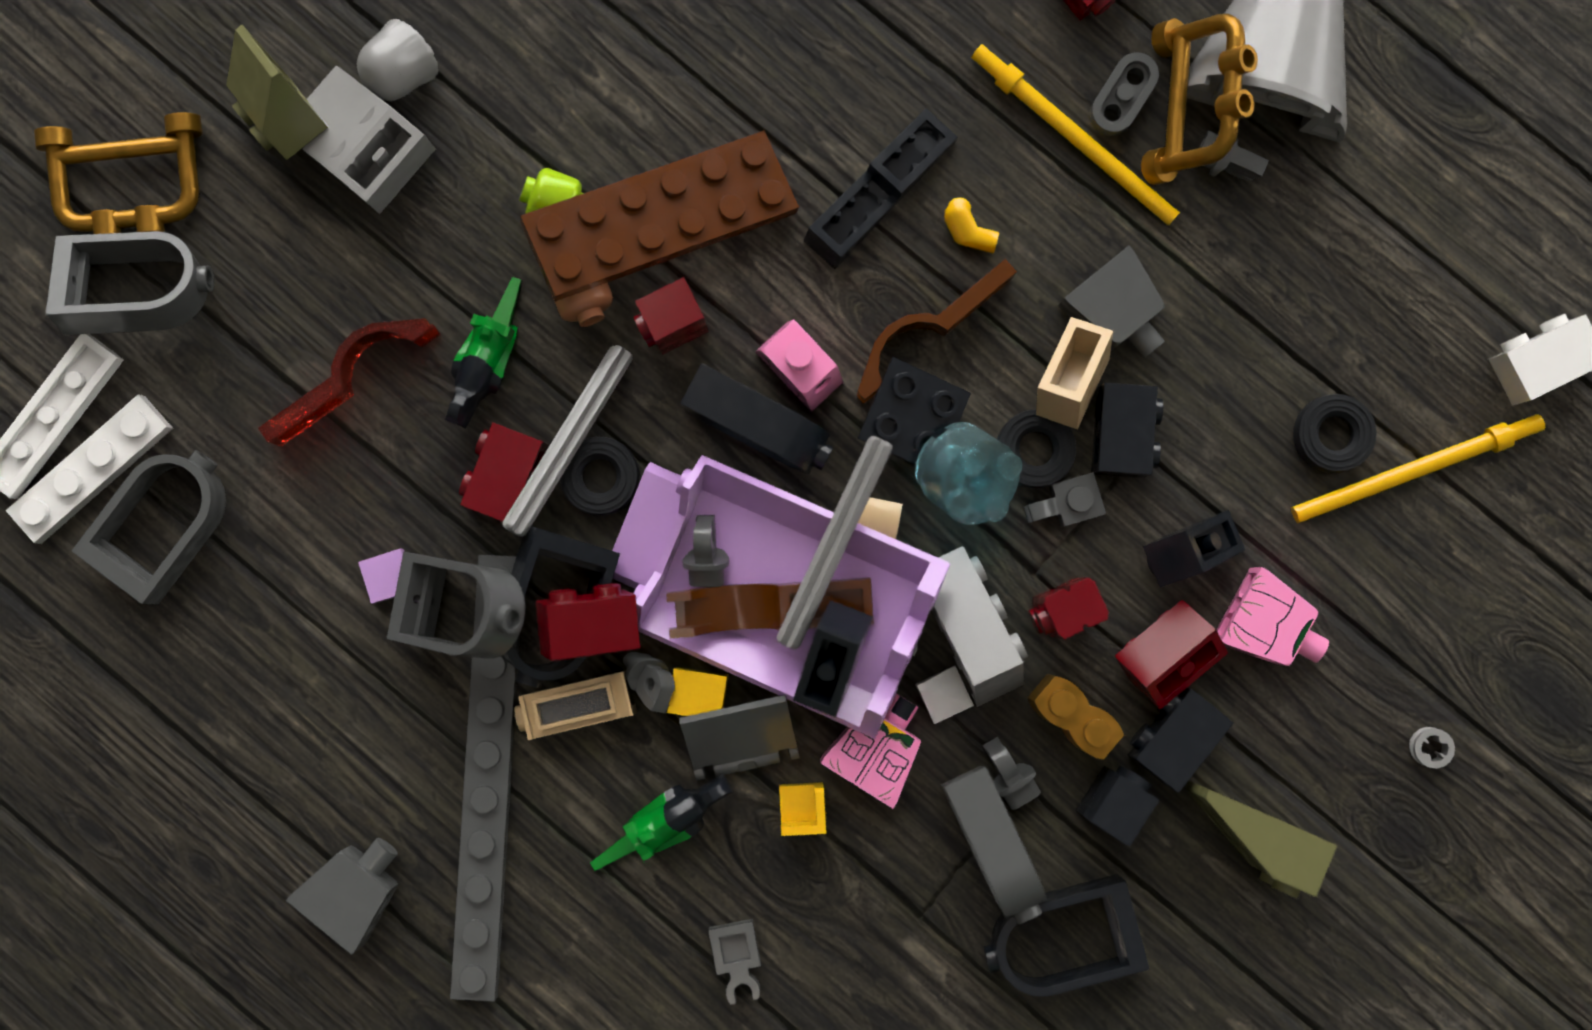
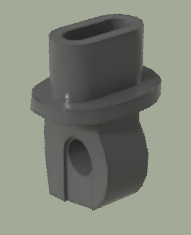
[1199,130,1269,181]
[682,515,729,587]
[623,652,675,713]
[982,737,1041,810]

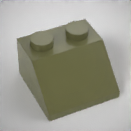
[226,24,328,160]

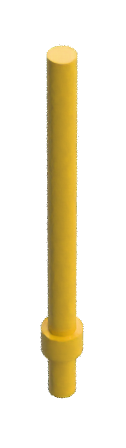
[971,44,1180,226]
[1291,414,1545,523]

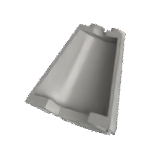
[1187,0,1347,143]

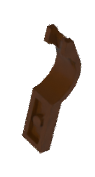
[856,258,1017,405]
[666,577,874,639]

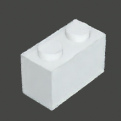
[1489,314,1592,406]

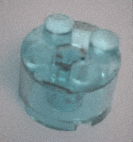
[915,422,1023,525]

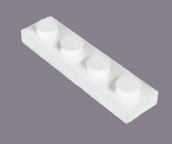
[0,334,124,499]
[5,394,173,544]

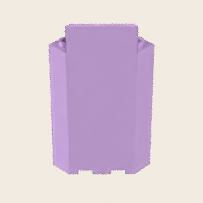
[612,455,950,739]

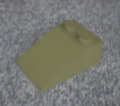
[1185,780,1337,898]

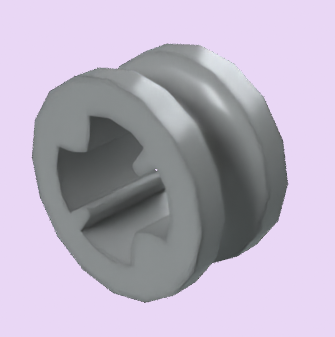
[1409,727,1455,769]

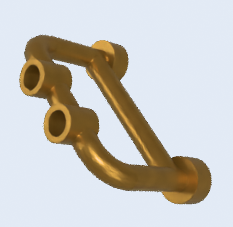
[1141,14,1258,185]
[34,112,202,234]

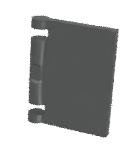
[679,695,800,781]

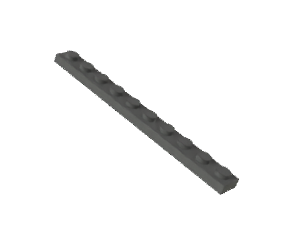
[450,555,520,1002]

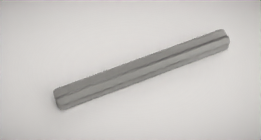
[502,345,633,537]
[777,436,892,649]

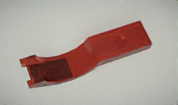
[258,318,441,447]

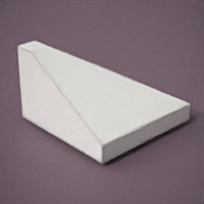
[915,666,974,724]

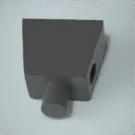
[1058,245,1165,358]
[286,838,398,955]

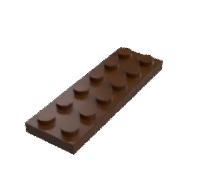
[520,131,799,302]

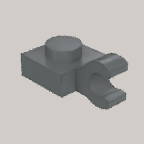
[1023,472,1106,527]

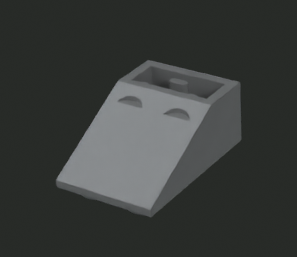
[302,65,436,214]

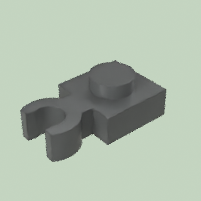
[708,919,761,1005]

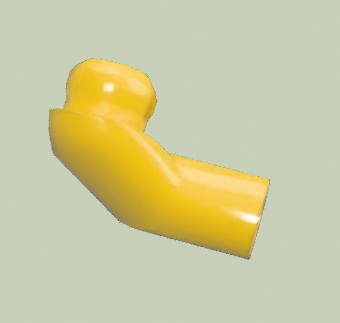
[944,198,999,253]

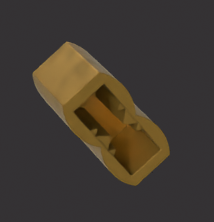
[1027,674,1124,759]

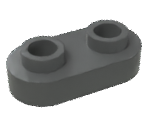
[1089,52,1159,136]

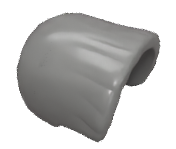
[357,19,438,102]

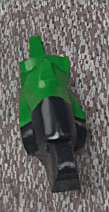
[444,277,522,429]
[590,774,734,871]

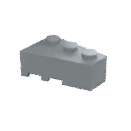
[931,546,1028,707]

